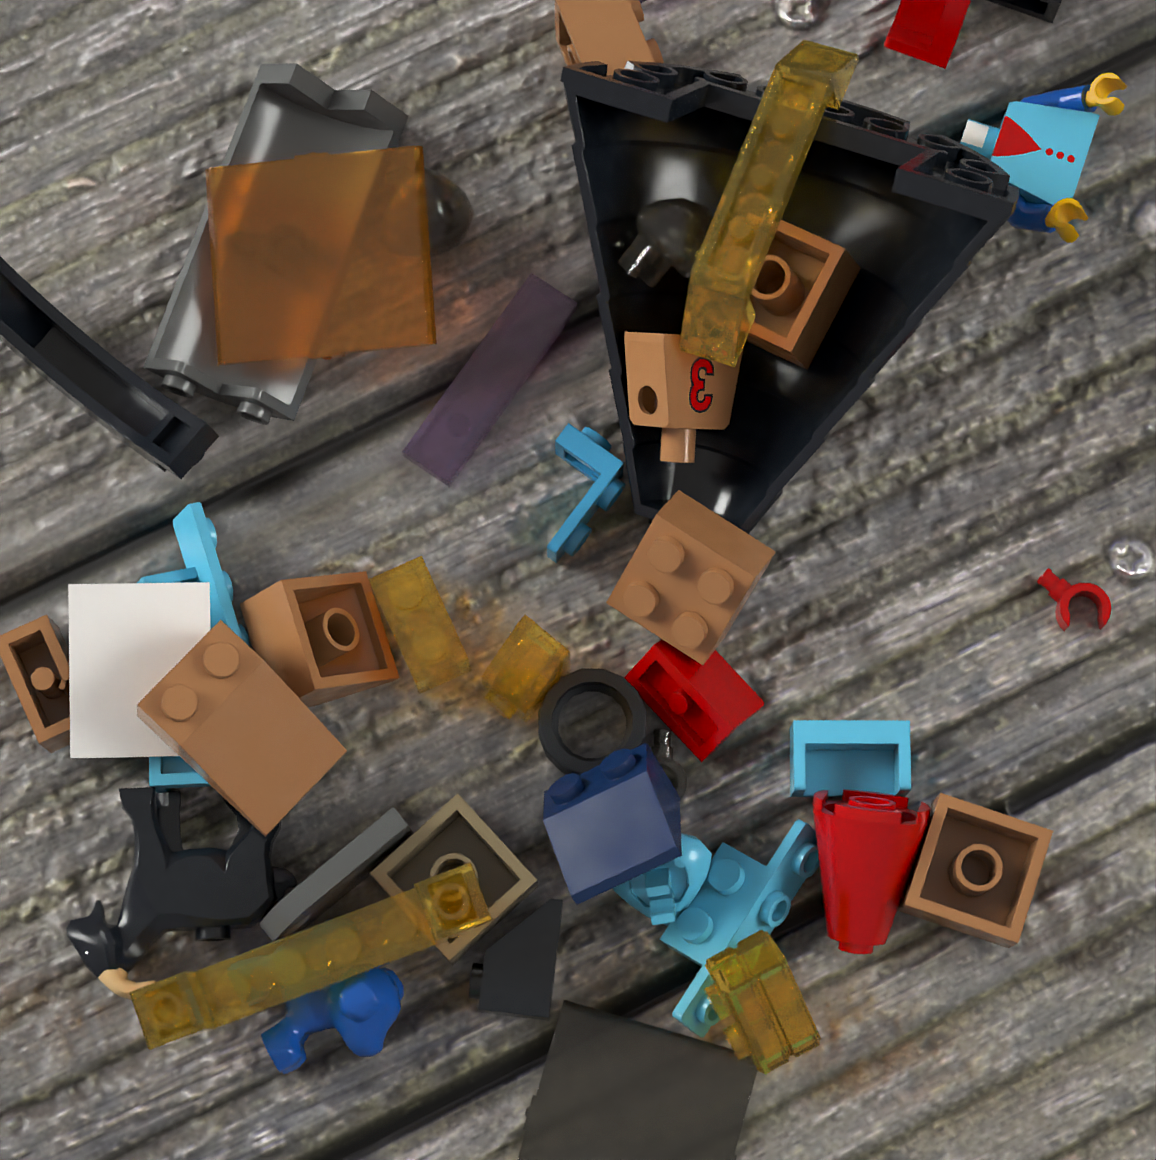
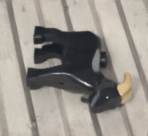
[66,787,297,1000]

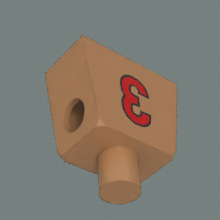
[624,332,744,463]

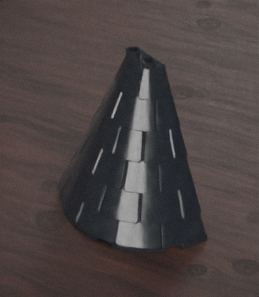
[560,61,1019,534]

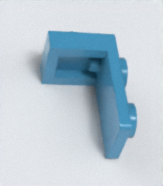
[547,423,626,563]

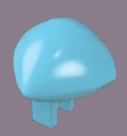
[612,833,712,925]

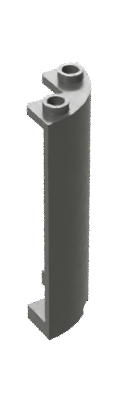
[143,63,409,425]

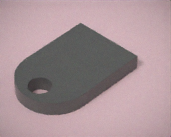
[260,807,413,945]

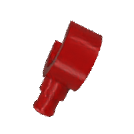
[1037,568,1111,631]

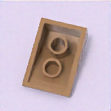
[137,620,347,837]

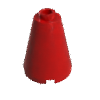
[813,789,931,954]

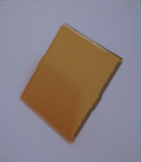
[205,146,437,365]

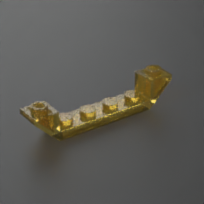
[679,40,859,367]
[129,863,492,1050]

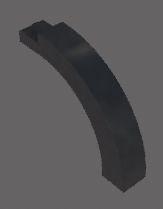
[0,256,219,479]

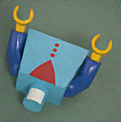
[960,72,1127,243]

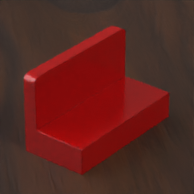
[624,639,764,762]

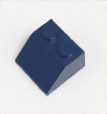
[543,743,682,905]

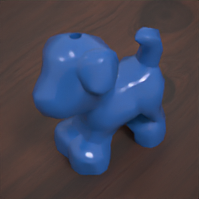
[229,915,404,1075]

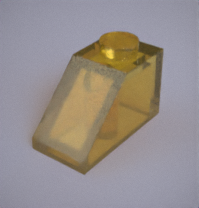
[481,614,571,722]

